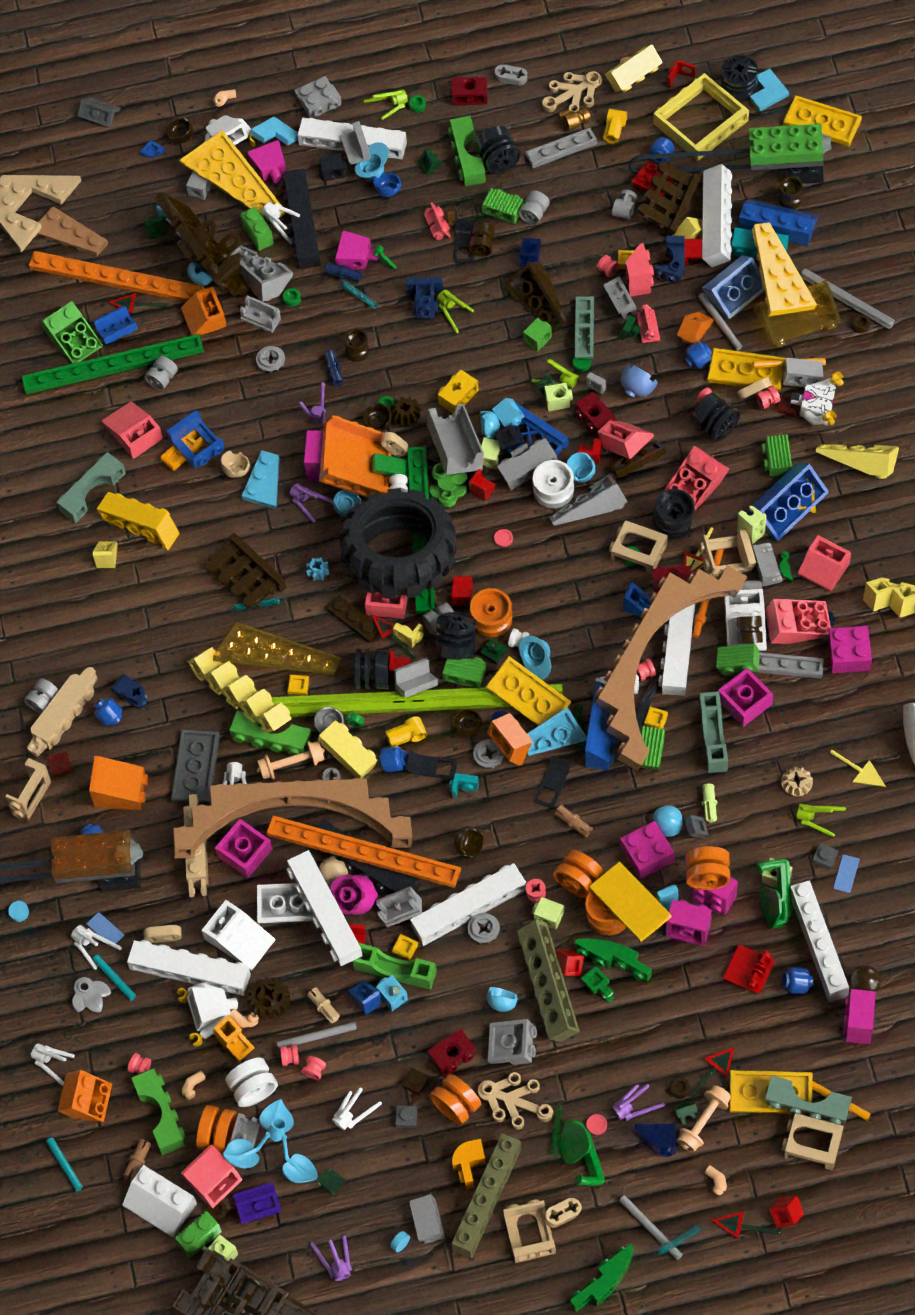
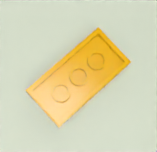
[783,95,862,147]
[707,348,786,392]
[486,656,571,726]
[589,862,672,942]
[730,1070,812,1114]

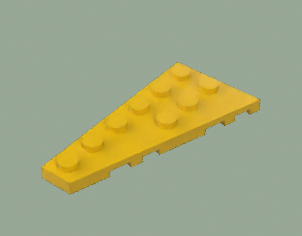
[180,130,286,223]
[752,222,817,317]

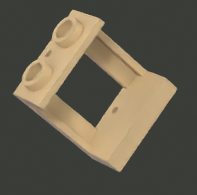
[609,520,667,575]
[698,529,756,577]
[5,758,51,820]
[782,1113,843,1171]
[503,1200,556,1263]

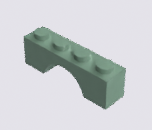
[57,452,126,524]
[699,691,728,773]
[765,1075,852,1125]

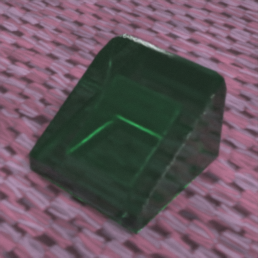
[535,373,559,394]
[316,1168,346,1196]

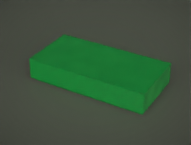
[372,453,409,478]

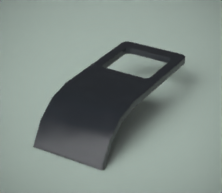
[454,219,475,263]
[405,749,457,779]
[534,756,571,809]

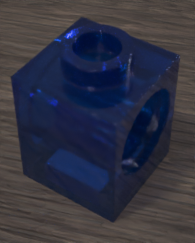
[520,238,541,266]

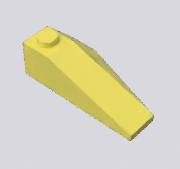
[816,444,899,479]

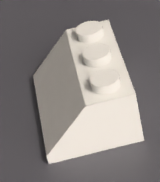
[257,883,314,923]
[123,1165,197,1238]

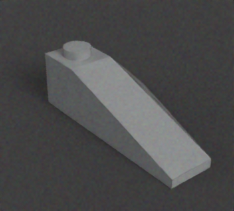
[230,245,293,302]
[549,474,628,526]

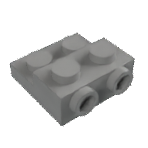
[294,76,342,118]
[488,1019,537,1065]

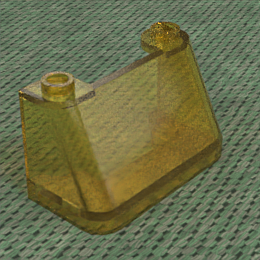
[753,280,841,348]

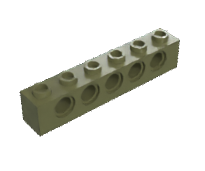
[517,920,580,1042]
[452,1134,522,1259]

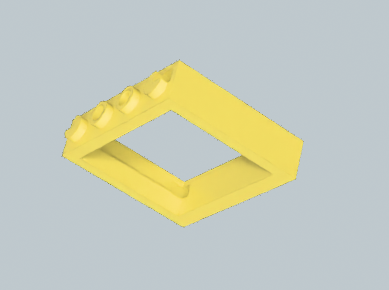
[653,73,749,161]

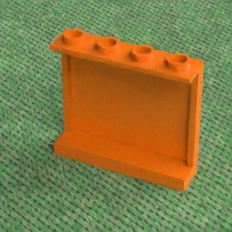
[319,415,392,497]

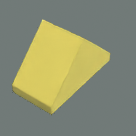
[673,217,703,246]
[93,541,117,568]

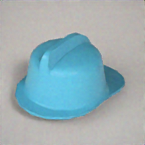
[355,142,389,183]
[519,636,551,680]

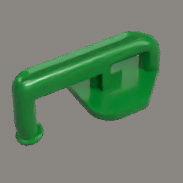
[756,859,792,929]
[559,1120,605,1186]

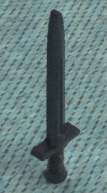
[636,672,661,729]

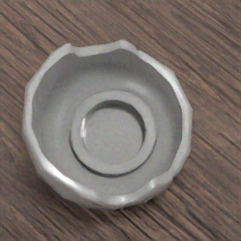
[314,707,344,733]

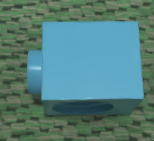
[492,398,525,427]
[376,975,408,1011]

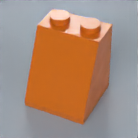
[89,756,148,810]

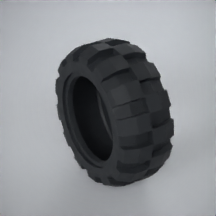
[339,488,456,599]

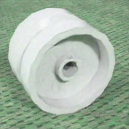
[532,460,574,509]
[225,1058,278,1107]

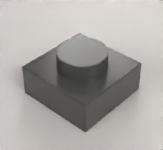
[685,815,708,838]
[812,843,838,870]
[396,1105,418,1128]

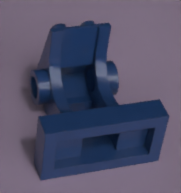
[655,236,685,283]
[406,277,443,319]

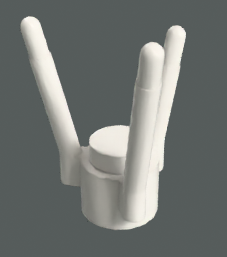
[262,202,300,244]
[223,762,247,785]
[71,925,122,970]
[31,1043,75,1086]
[332,1087,382,1130]

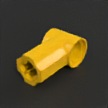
[603,108,627,144]
[386,716,427,747]

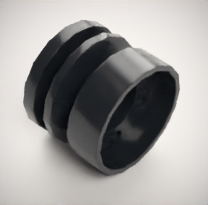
[721,55,758,102]
[475,126,521,174]
[691,392,740,442]
[653,489,695,539]
[435,612,477,660]
[353,649,390,689]

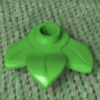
[432,463,468,492]
[429,485,467,507]

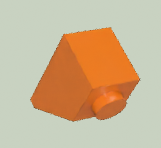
[677,312,714,344]

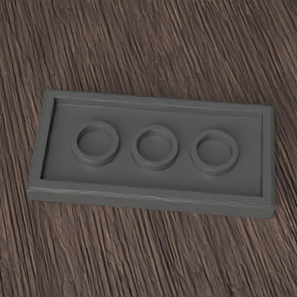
[171,729,220,805]

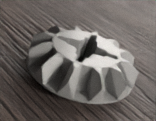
[256,346,285,373]
[473,739,504,769]
[468,913,500,944]

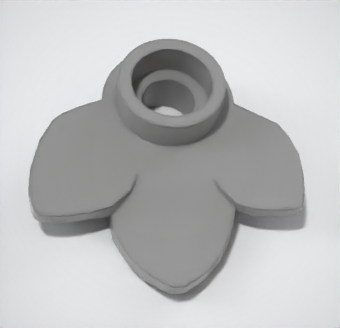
[72,977,111,1013]

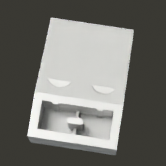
[724,589,767,651]
[202,900,275,971]

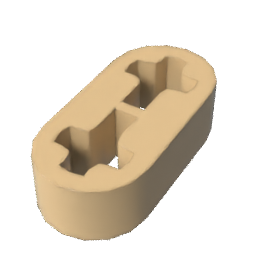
[737,377,772,400]
[381,432,408,457]
[144,925,182,943]
[544,1198,582,1228]

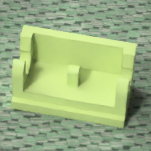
[737,506,766,545]

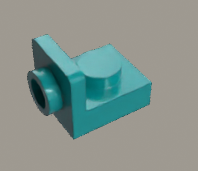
[449,773,479,799]

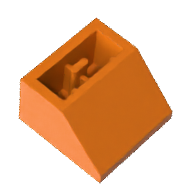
[181,287,227,336]
[487,713,533,766]
[57,1070,112,1122]

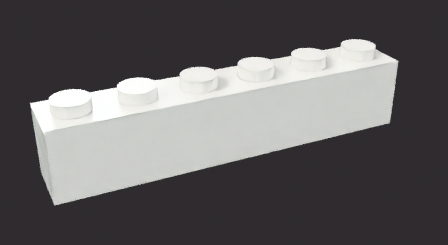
[298,118,407,160]
[702,164,732,267]
[659,604,695,696]
[286,850,362,966]
[410,863,526,946]
[791,881,849,1002]
[127,940,251,996]

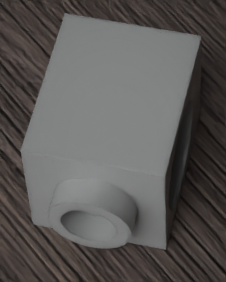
[186,172,212,200]

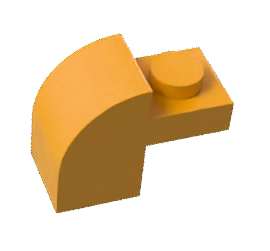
[213,1015,255,1062]
[452,1139,486,1189]

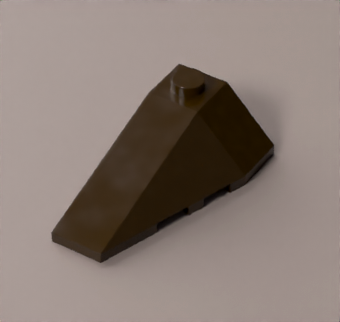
[504,262,567,333]

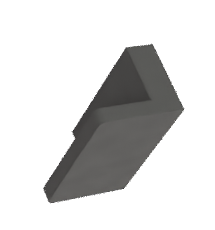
[78,97,120,127]

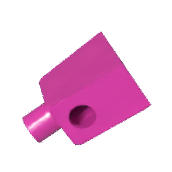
[247,140,286,184]
[335,231,379,269]

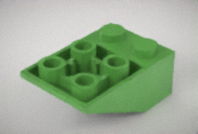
[40,301,103,364]

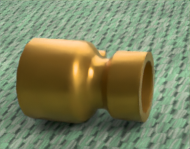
[558,108,591,131]

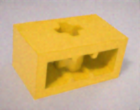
[438,370,479,413]

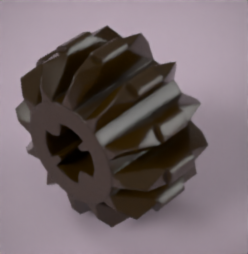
[390,396,421,428]

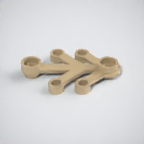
[543,71,602,113]
[478,1072,553,1130]

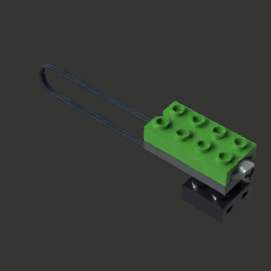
[629,124,831,184]

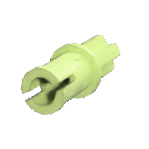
[702,784,717,823]

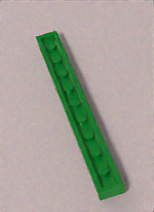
[22,334,204,395]
[407,446,435,615]

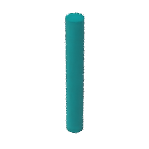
[92,954,136,1001]
[46,1137,83,1192]

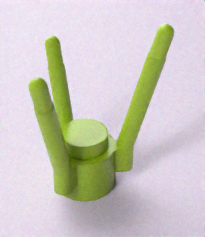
[363,89,408,120]
[437,289,474,333]
[531,359,579,389]
[797,804,846,837]

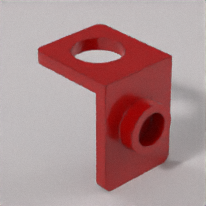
[667,60,696,88]

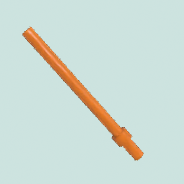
[692,549,724,638]

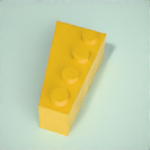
[97,492,180,550]

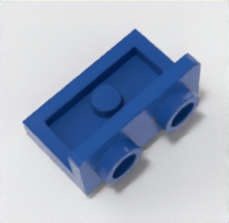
[93,306,138,344]

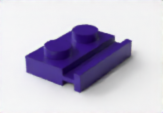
[233,1182,282,1225]

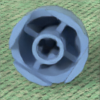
[620,363,658,398]

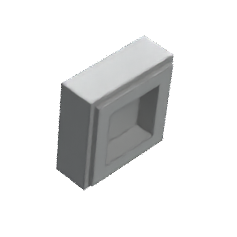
[587,372,606,394]

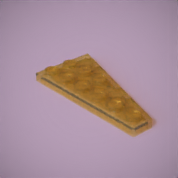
[213,622,342,675]

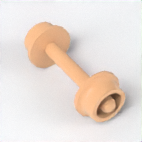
[257,741,325,780]
[677,1085,731,1152]

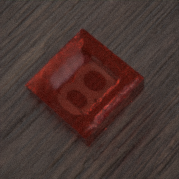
[778,394,799,417]
[49,751,72,775]

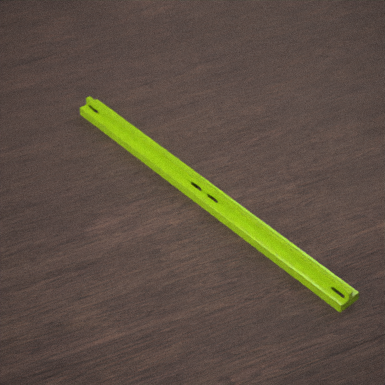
[272,684,563,717]

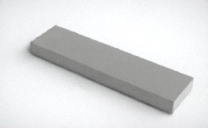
[525,128,597,169]
[754,652,824,679]

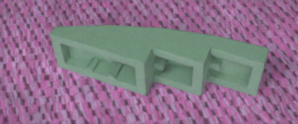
[575,296,594,359]

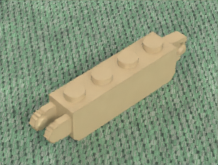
[27,667,98,757]
[183,794,209,897]

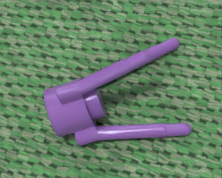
[299,382,326,424]
[290,483,333,523]
[612,1084,665,1121]
[310,1235,352,1281]

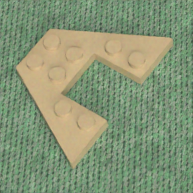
[0,175,81,252]

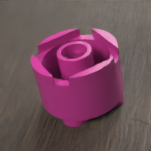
[330,875,378,915]

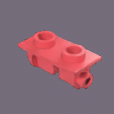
[424,202,451,240]
[636,305,660,343]

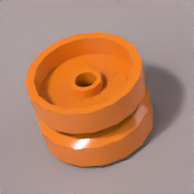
[470,588,512,637]
[686,846,730,890]
[553,849,604,899]
[585,891,626,936]
[429,1073,481,1126]
[196,1105,237,1154]

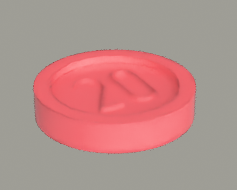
[494,529,513,547]
[586,1114,607,1135]

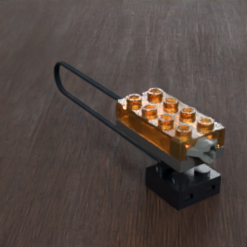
[0,830,143,892]

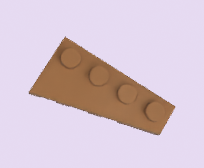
[36,207,108,256]

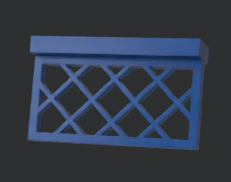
[484,401,570,457]

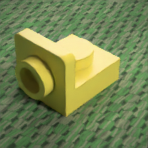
[393,623,424,648]

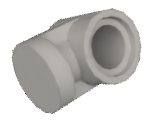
[612,190,637,220]

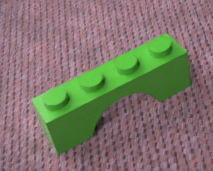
[448,116,486,187]
[230,710,312,756]
[353,943,437,990]
[132,1069,186,1156]

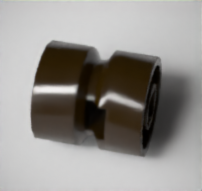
[779,176,803,210]
[469,223,495,257]
[344,328,369,362]
[736,616,763,644]

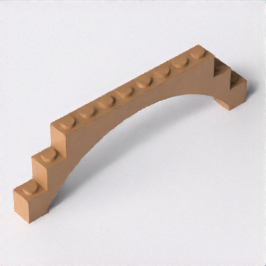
[594,565,747,771]
[173,778,412,859]

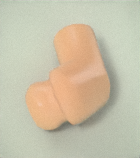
[213,89,236,107]
[230,1009,259,1028]
[181,1071,206,1100]
[704,1165,727,1195]

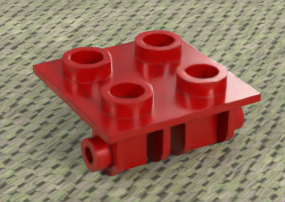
[631,161,674,198]
[723,944,776,994]

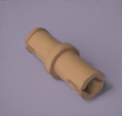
[554,805,593,838]
[123,1139,151,1181]

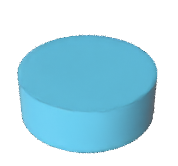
[8,901,29,922]
[391,1231,410,1253]

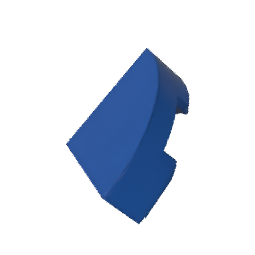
[140,140,165,158]

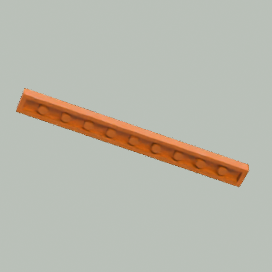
[29,251,205,302]
[267,816,461,888]

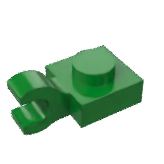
[581,966,614,1003]

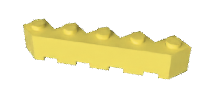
[863,578,915,618]
[187,647,291,733]

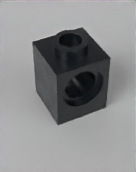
[319,153,347,181]
[495,425,525,450]

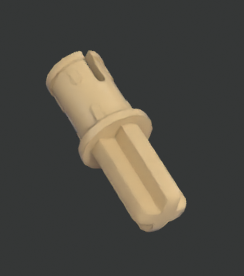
[307,987,340,1023]

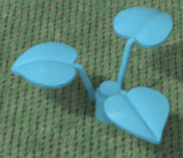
[223,1099,318,1183]

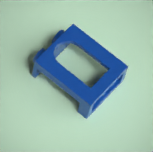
[167,410,225,469]

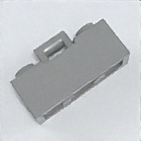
[497,438,558,490]

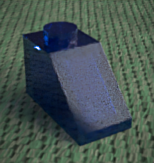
[634,1124,676,1157]

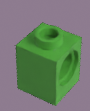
[523,318,552,352]

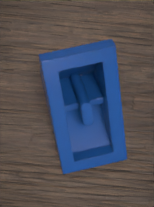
[623,582,651,617]
[348,980,382,1015]

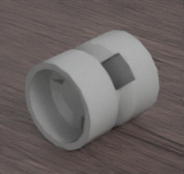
[518,190,550,225]
[144,356,178,391]
[422,602,454,637]
[24,678,59,714]

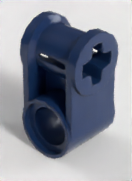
[110,674,148,708]

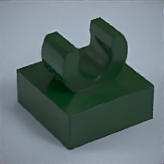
[418,149,442,174]
[144,215,166,239]
[617,315,641,340]
[480,638,507,665]
[673,1100,698,1125]

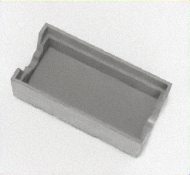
[427,404,484,475]

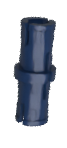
[325,262,363,283]
[323,350,344,386]

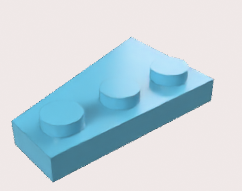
[242,450,280,510]
[528,707,587,756]

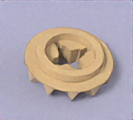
[781,766,813,796]

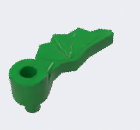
[374,245,397,270]
[779,551,793,581]

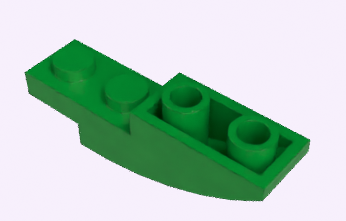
[574,938,652,982]
[570,1244,634,1313]

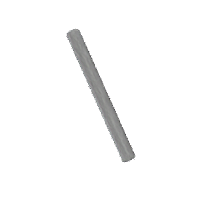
[800,269,895,329]

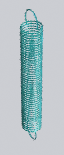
[338,280,381,310]
[229,597,285,611]
[654,1225,704,1255]

